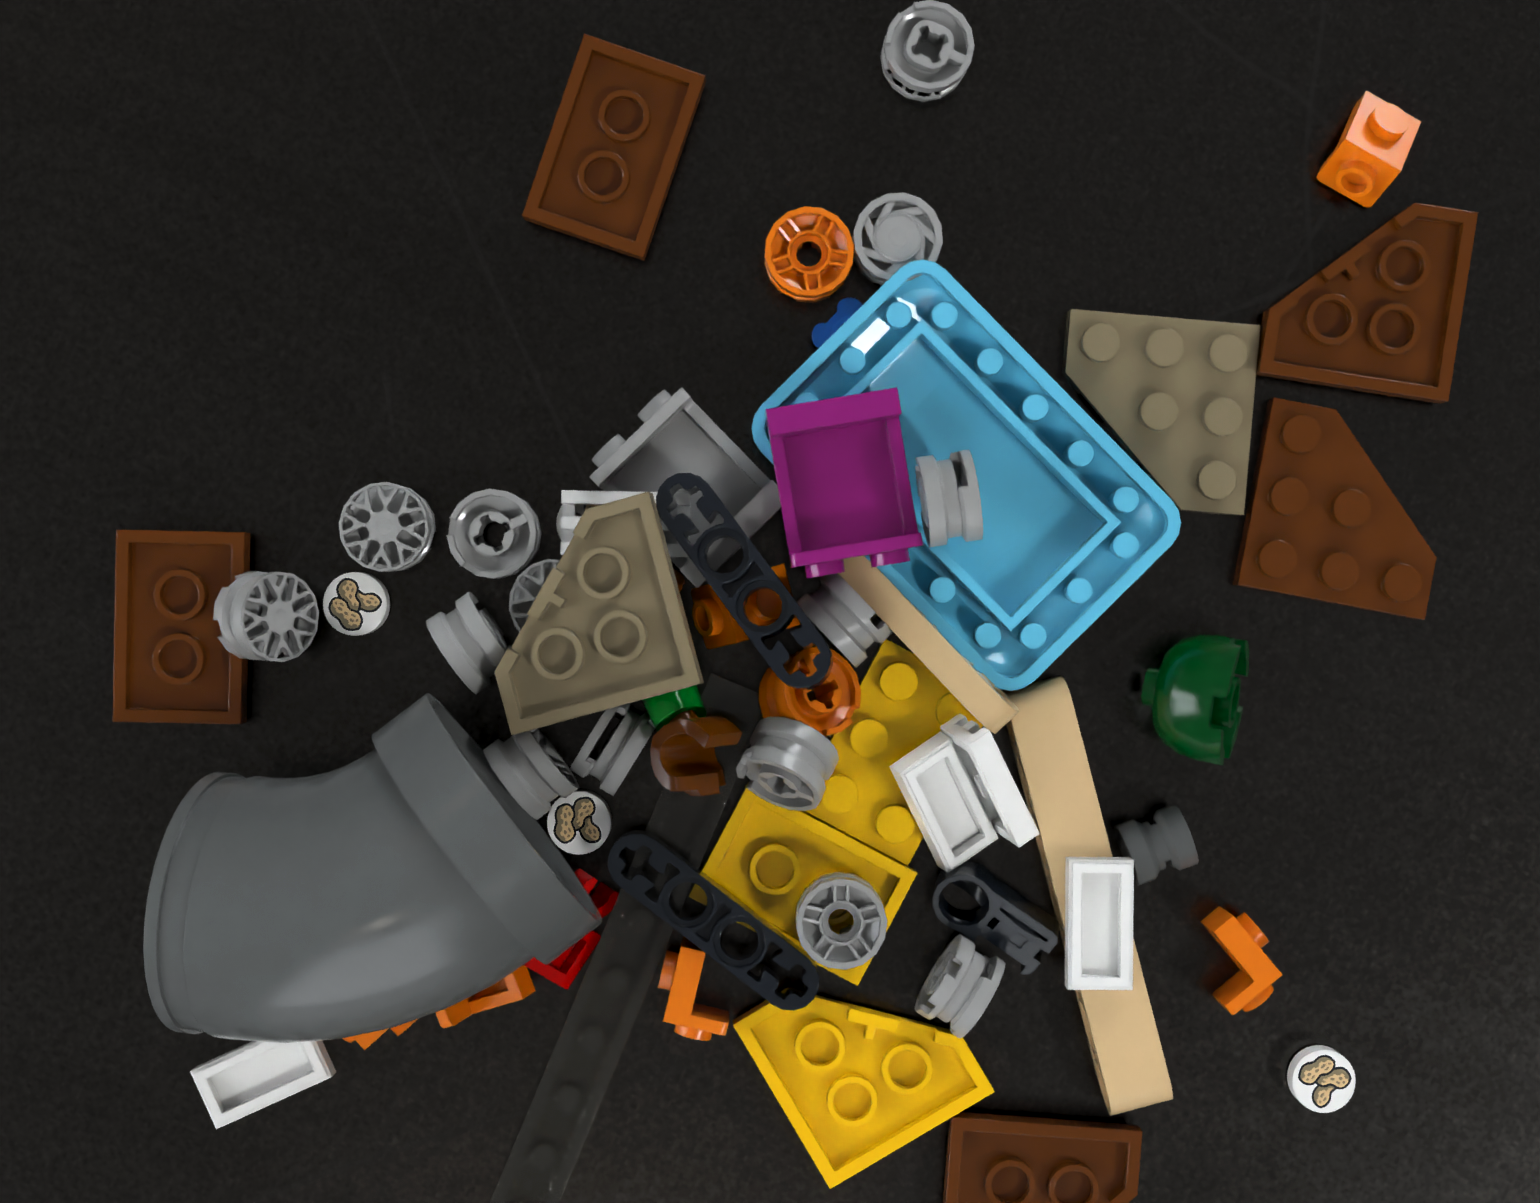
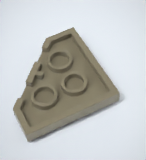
[1062,309,1260,516]
[495,491,704,735]

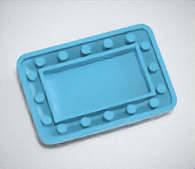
[751,259,1181,691]

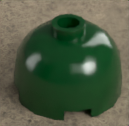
[1141,635,1249,765]

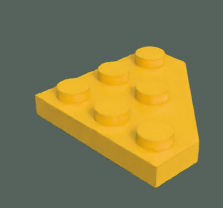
[733,988,995,1189]

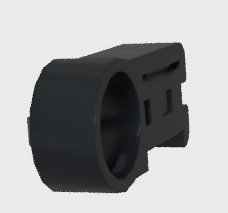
[932,861,1059,975]

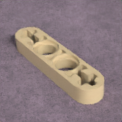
[838,556,1019,734]

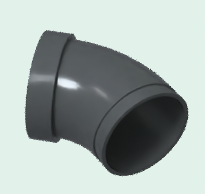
[143,693,602,1043]

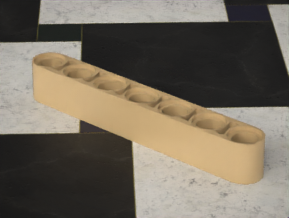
[1003,675,1173,1115]

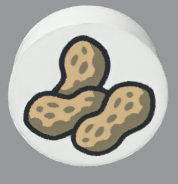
[323,572,390,636]
[547,789,612,855]
[1287,1045,1356,1113]

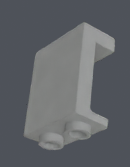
[589,387,781,589]

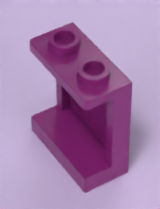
[765,387,923,578]

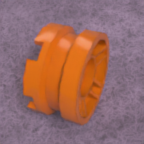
[764,206,854,303]
[758,647,861,736]

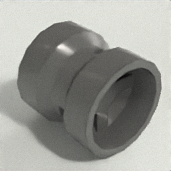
[1114,804,1199,886]

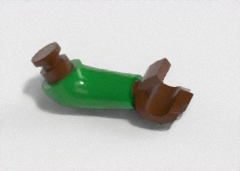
[642,568,743,796]

